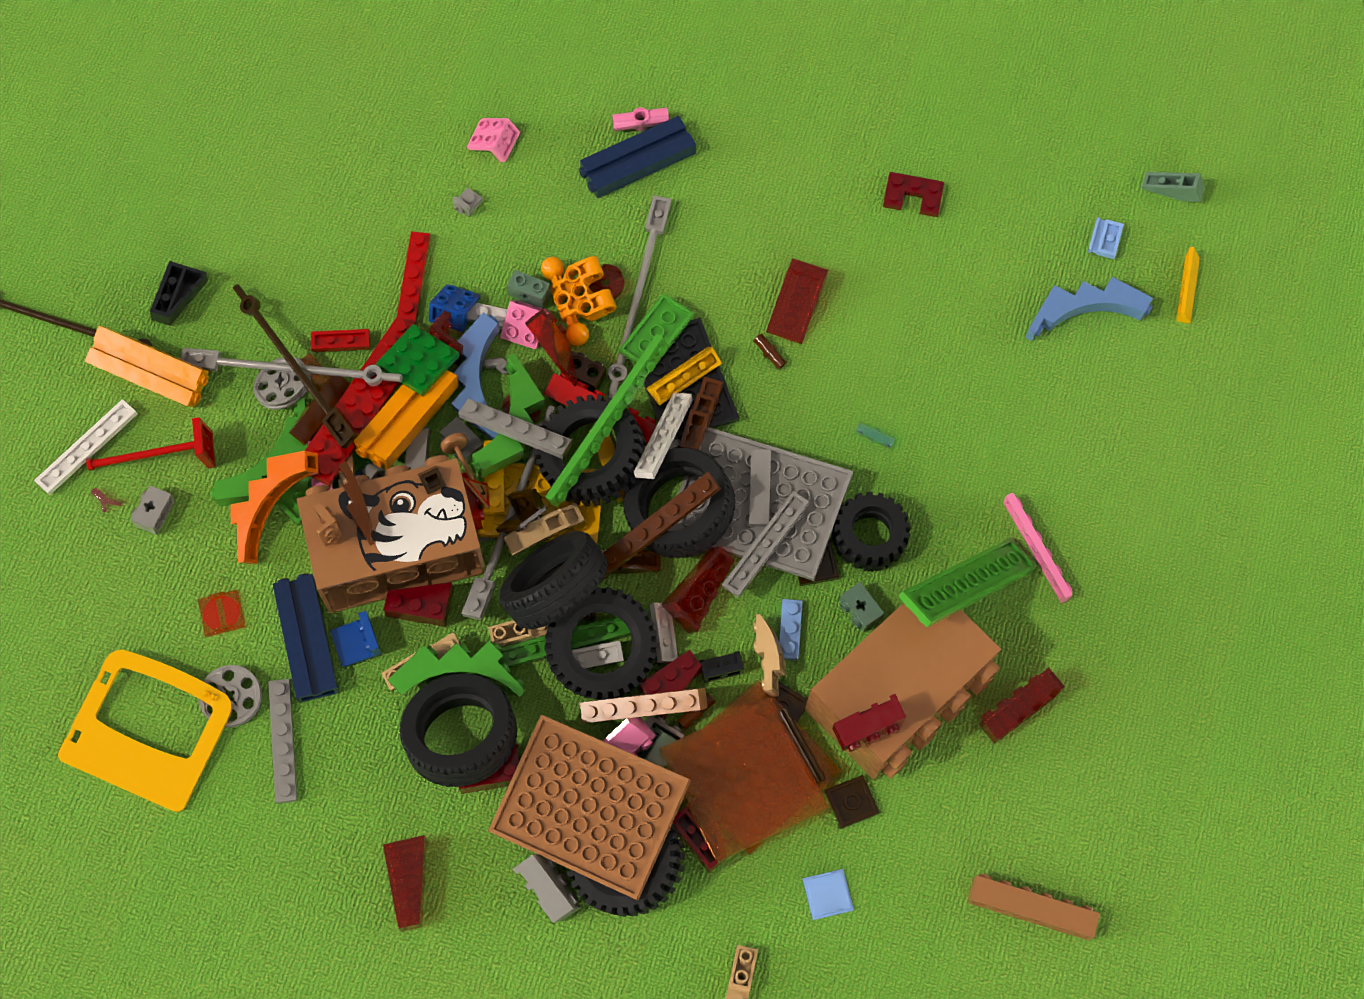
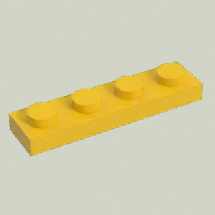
[483,440,505,516]

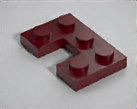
[883,172,944,218]

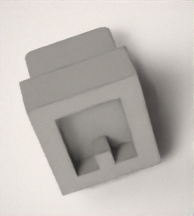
[645,715,685,743]

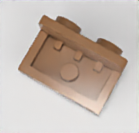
[313,503,341,546]

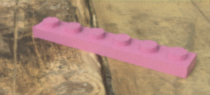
[1003,493,1073,604]

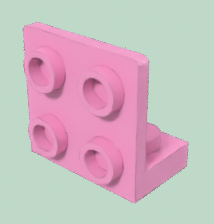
[467,118,520,162]
[500,300,551,349]

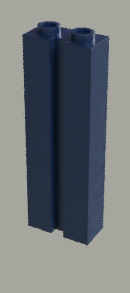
[579,116,696,199]
[273,573,340,703]

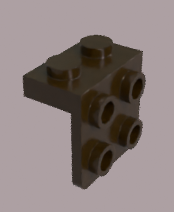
[496,489,547,534]

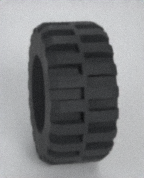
[832,492,911,572]

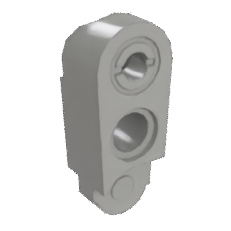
[405,427,431,470]

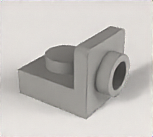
[453,188,483,217]

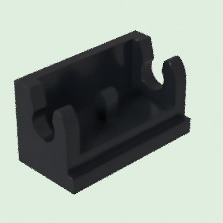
[699,651,744,683]

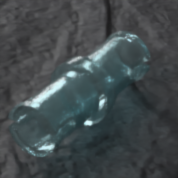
[855,422,895,449]

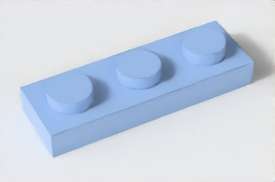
[779,599,803,661]

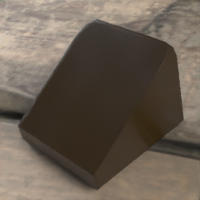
[418,466,446,494]

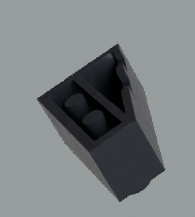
[150,261,208,326]

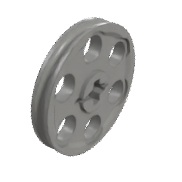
[253,357,311,410]
[199,665,262,727]

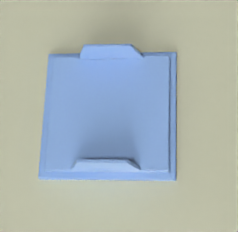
[802,869,854,920]

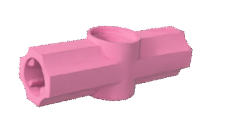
[612,107,669,131]

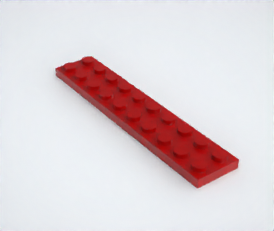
[305,317,431,487]

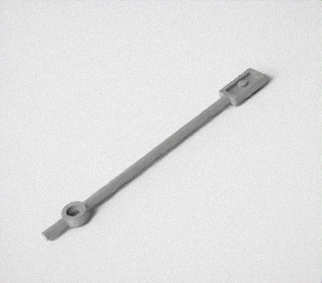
[608,195,672,398]
[180,348,403,386]
[462,406,556,621]

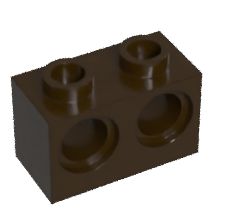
[561,351,606,393]

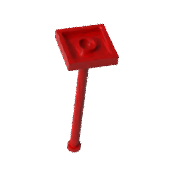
[86,417,216,471]

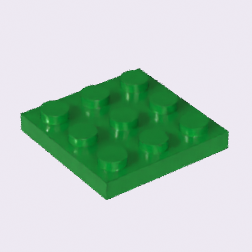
[376,324,459,396]

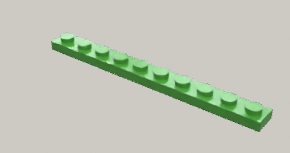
[545,334,668,508]
[453,608,651,676]

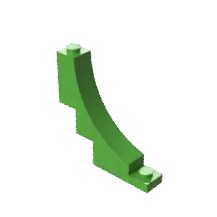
[470,353,544,479]
[211,398,310,506]

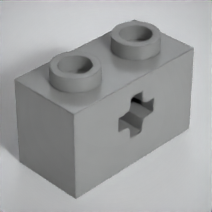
[131,486,175,535]

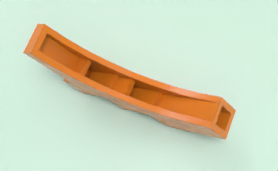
[230,451,318,565]

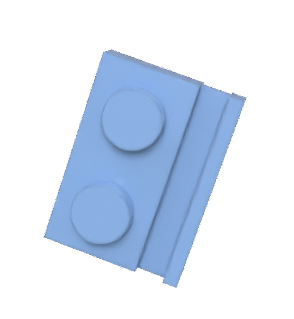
[1088,217,1124,259]

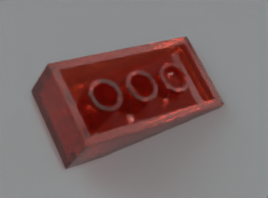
[766,258,828,344]
[525,308,578,386]

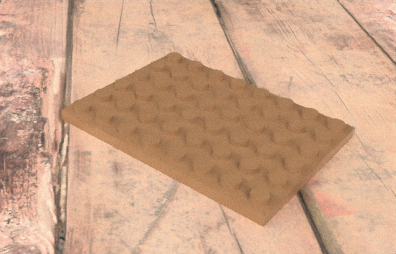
[488,715,691,901]

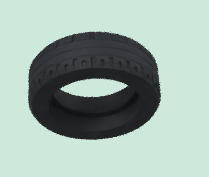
[623,448,736,558]
[499,531,607,629]
[399,674,518,787]

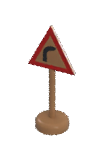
[440,432,490,509]

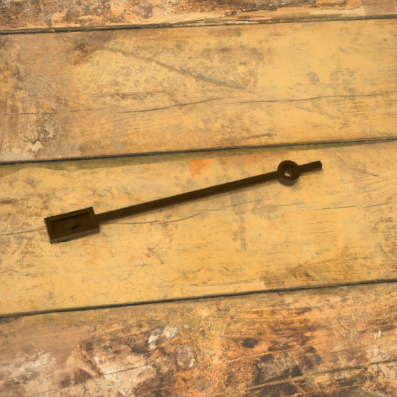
[233,284,359,449]
[0,299,172,355]

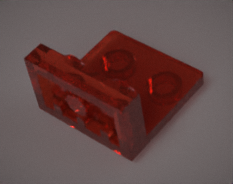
[430,310,464,366]

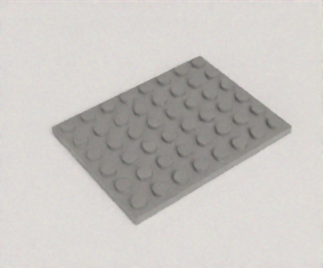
[667,427,853,581]

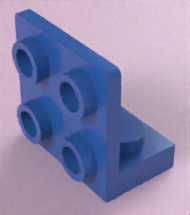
[429,284,480,333]
[330,611,381,667]

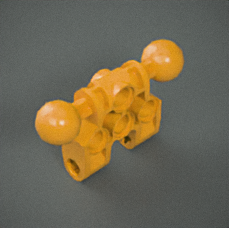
[541,256,617,346]

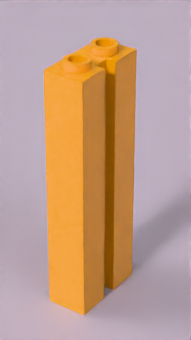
[85,326,209,407]
[354,370,459,469]

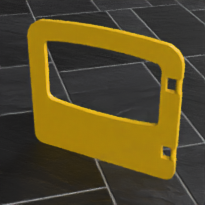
[58,650,233,812]

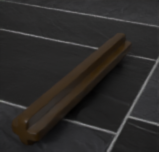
[778,708,826,784]

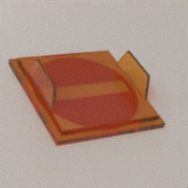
[198,590,245,637]

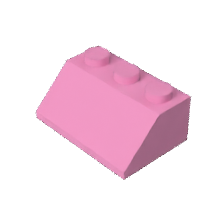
[603,717,656,756]

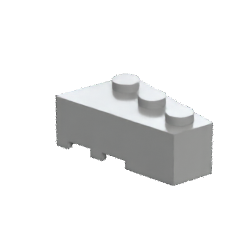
[513,854,581,923]

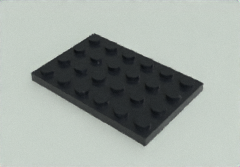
[644,318,739,440]

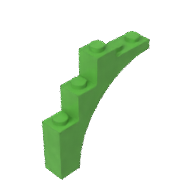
[388,641,526,697]

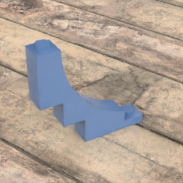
[1025,277,1153,341]
[451,312,500,440]

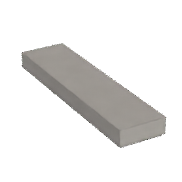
[749,449,771,526]

